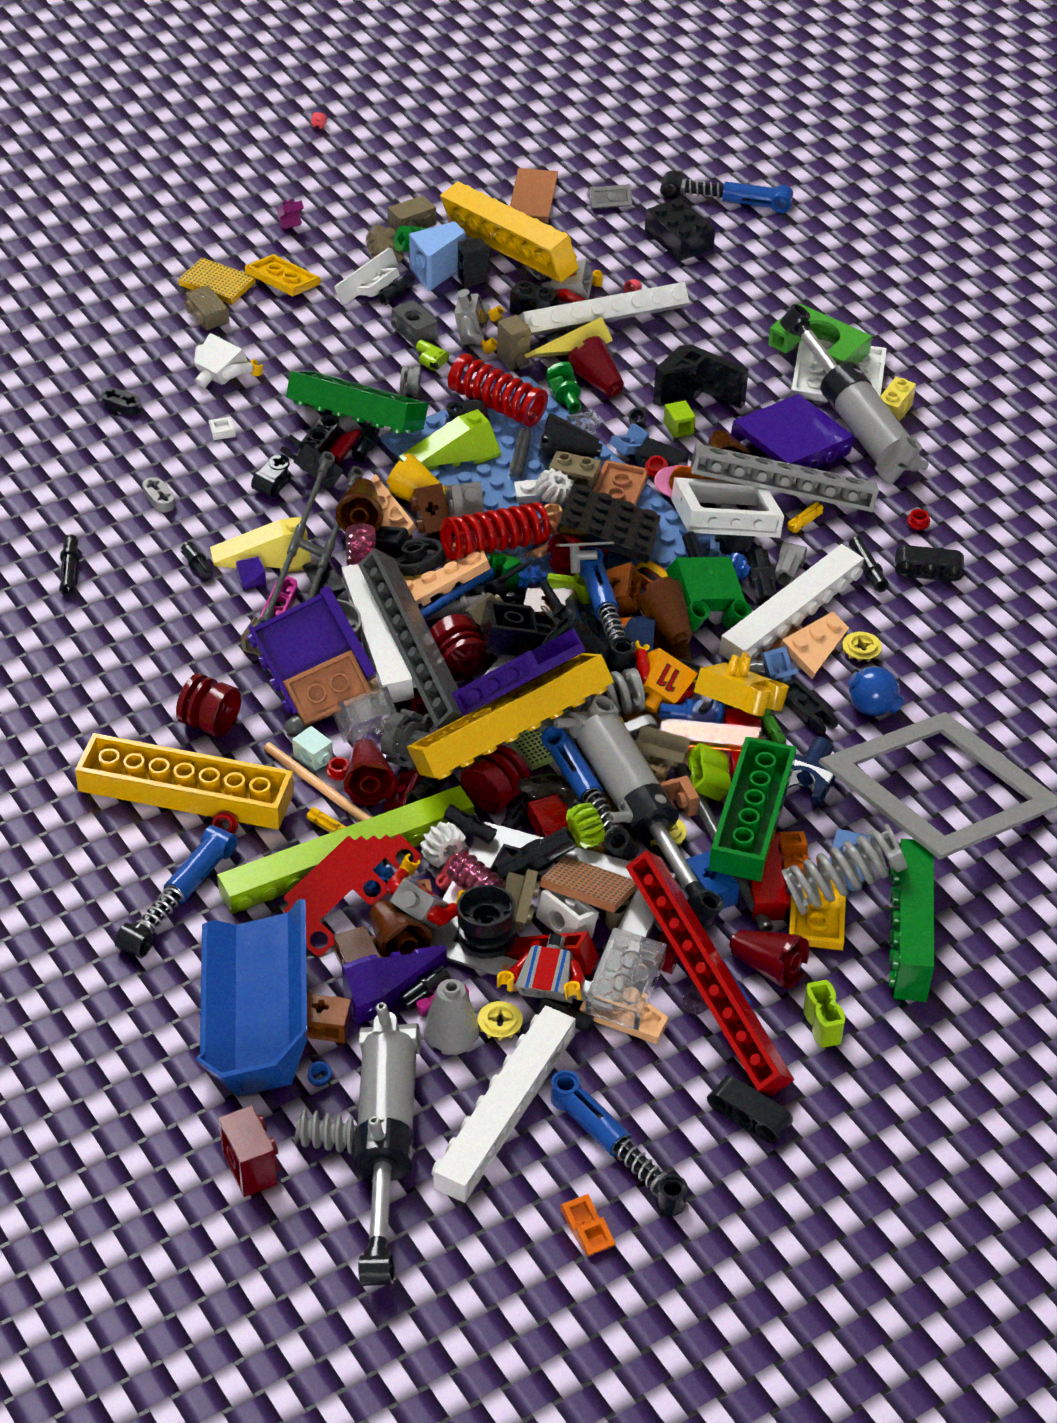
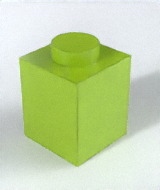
[663,400,696,438]

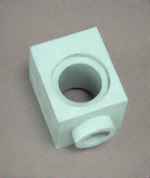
[292,726,333,772]

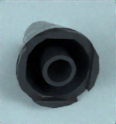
[538,413,603,459]

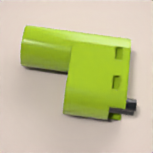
[416,339,449,371]

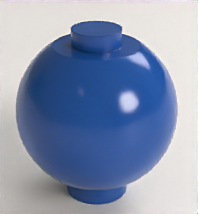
[848,666,904,716]

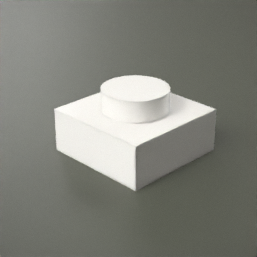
[514,480,540,504]

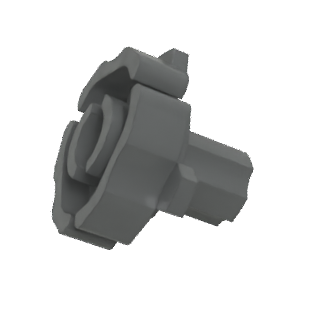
[380,709,434,771]

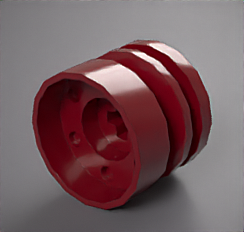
[430,614,490,681]
[176,673,242,738]
[460,744,531,814]

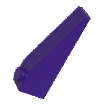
[342,945,447,1024]

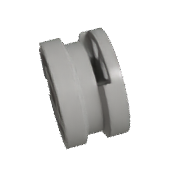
[400,365,422,398]

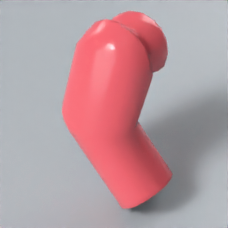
[435,853,464,891]

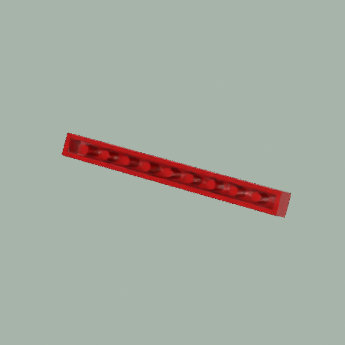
[722,709,791,921]
[625,850,794,1096]

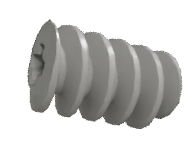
[294,1109,357,1154]

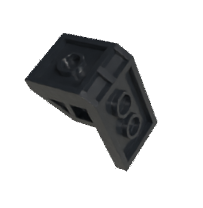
[653,345,749,409]
[539,594,610,659]

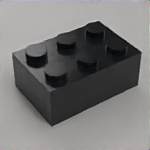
[645,198,715,261]

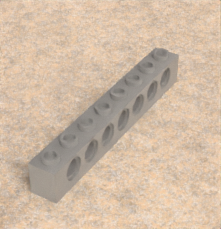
[691,443,879,512]

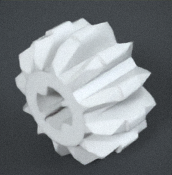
[534,468,574,506]
[420,822,467,868]

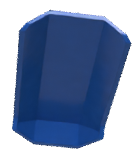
[195,899,307,1097]

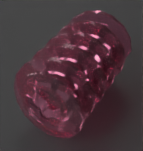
[345,523,376,566]
[447,850,507,891]

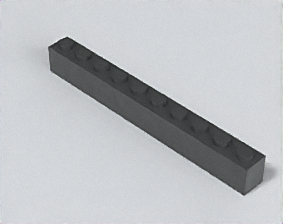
[358,548,463,729]

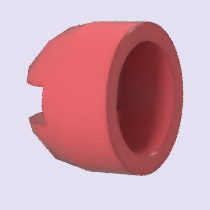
[311,112,327,129]
[623,279,642,293]

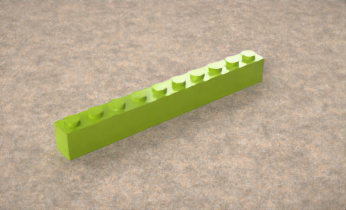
[217,785,474,914]

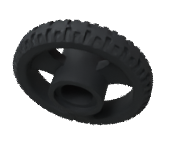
[387,538,446,576]

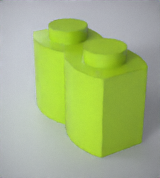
[688,742,731,802]
[803,980,845,1048]

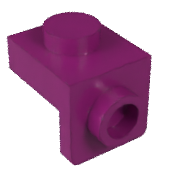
[276,199,304,230]

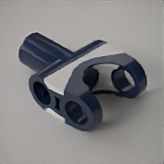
[788,737,836,806]

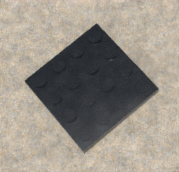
[556,484,661,564]

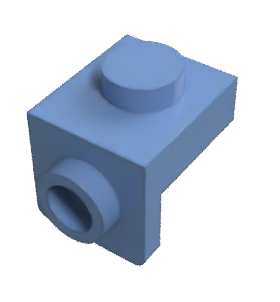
[609,424,649,456]
[685,531,720,557]
[760,646,799,683]

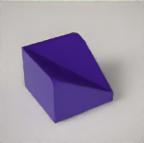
[236,556,266,590]

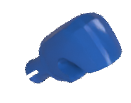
[658,697,725,733]

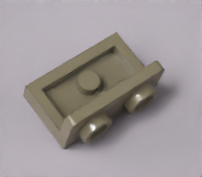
[366,224,404,263]
[635,726,691,767]
[504,869,541,931]

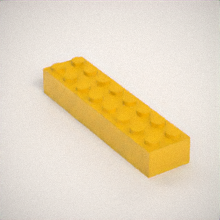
[440,181,579,283]
[407,653,614,780]
[75,733,294,830]

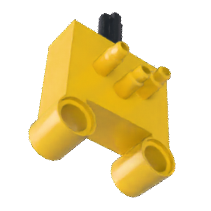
[679,652,789,716]

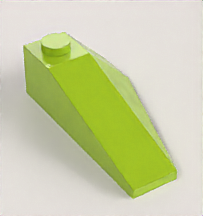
[399,409,501,470]

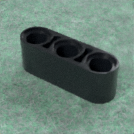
[298,414,340,471]
[895,545,964,582]
[707,1075,793,1144]

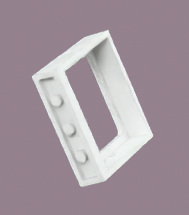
[671,477,784,538]

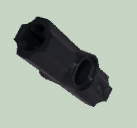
[747,545,777,606]
[496,826,577,883]

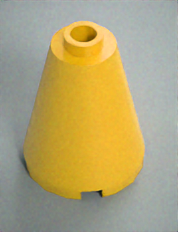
[386,453,445,509]

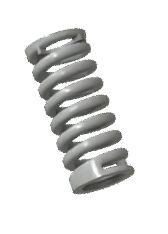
[536,668,645,732]
[781,823,908,916]

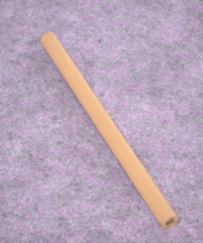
[264,742,372,822]

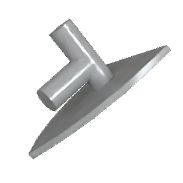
[555,542,614,573]

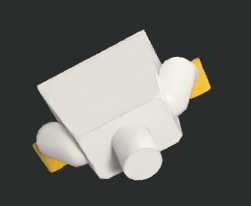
[194,333,263,388]

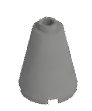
[423,979,479,1055]

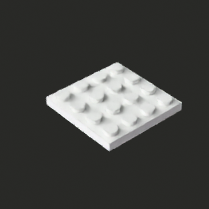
[790,340,887,402]

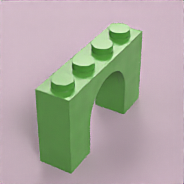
[768,303,872,372]

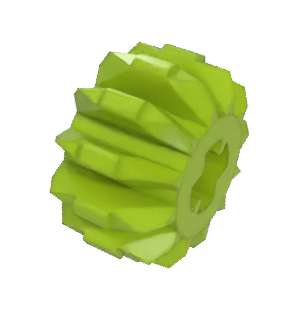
[566,802,606,849]

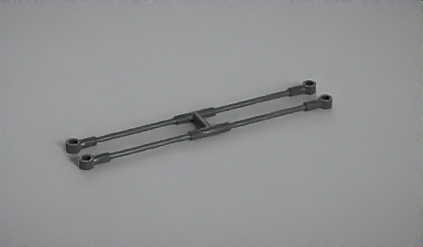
[256,451,364,626]

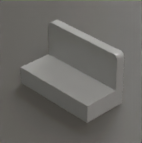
[587,184,632,209]

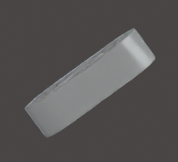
[142,477,175,513]

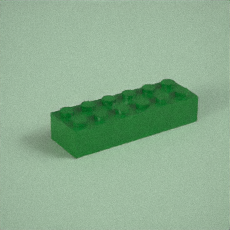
[286,371,429,434]
[709,736,797,882]
[888,838,934,1002]

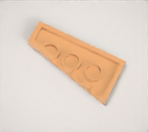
[406,550,491,607]

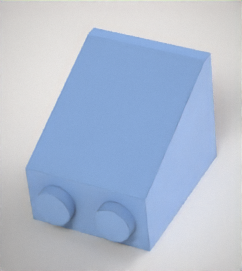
[409,221,466,291]

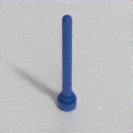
[420,566,495,620]

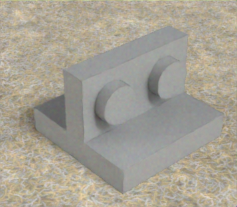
[444,481,485,533]

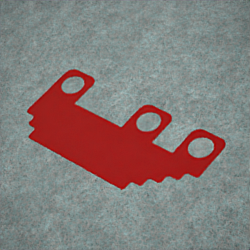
[284,834,421,956]

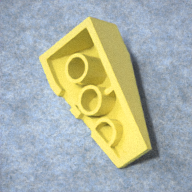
[524,317,613,358]
[210,517,311,572]

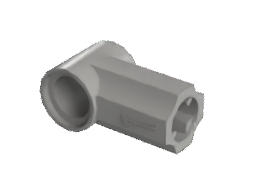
[775,542,807,586]

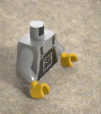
[455,289,504,354]

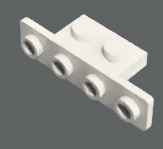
[335,248,400,305]

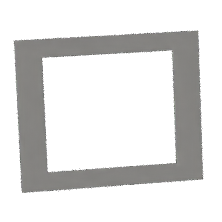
[818,712,1057,860]
[428,822,676,1010]

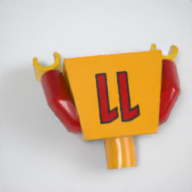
[635,640,698,713]

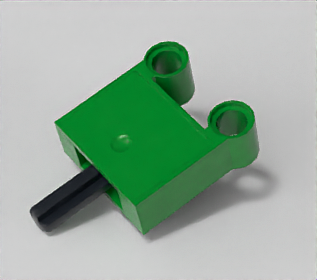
[666,531,752,632]

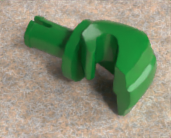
[546,362,582,414]
[487,553,524,592]

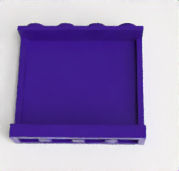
[730,394,854,469]
[246,585,376,717]
[451,628,586,716]

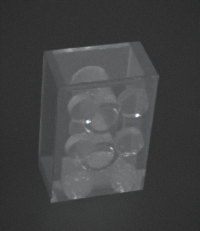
[585,928,667,1030]

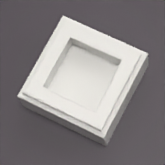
[209,417,236,441]

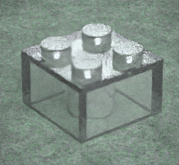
[333,686,397,744]

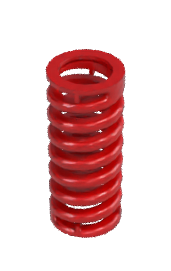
[447,353,548,427]
[440,502,550,560]

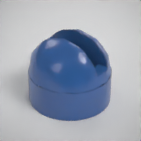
[307,1061,331,1087]

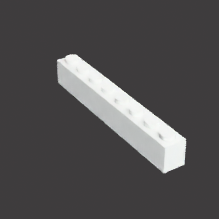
[518,282,690,337]
[718,544,864,661]
[341,564,417,704]
[431,1005,576,1203]

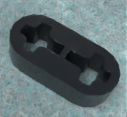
[101,388,141,415]

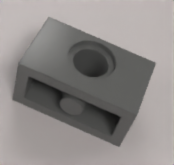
[391,300,438,346]

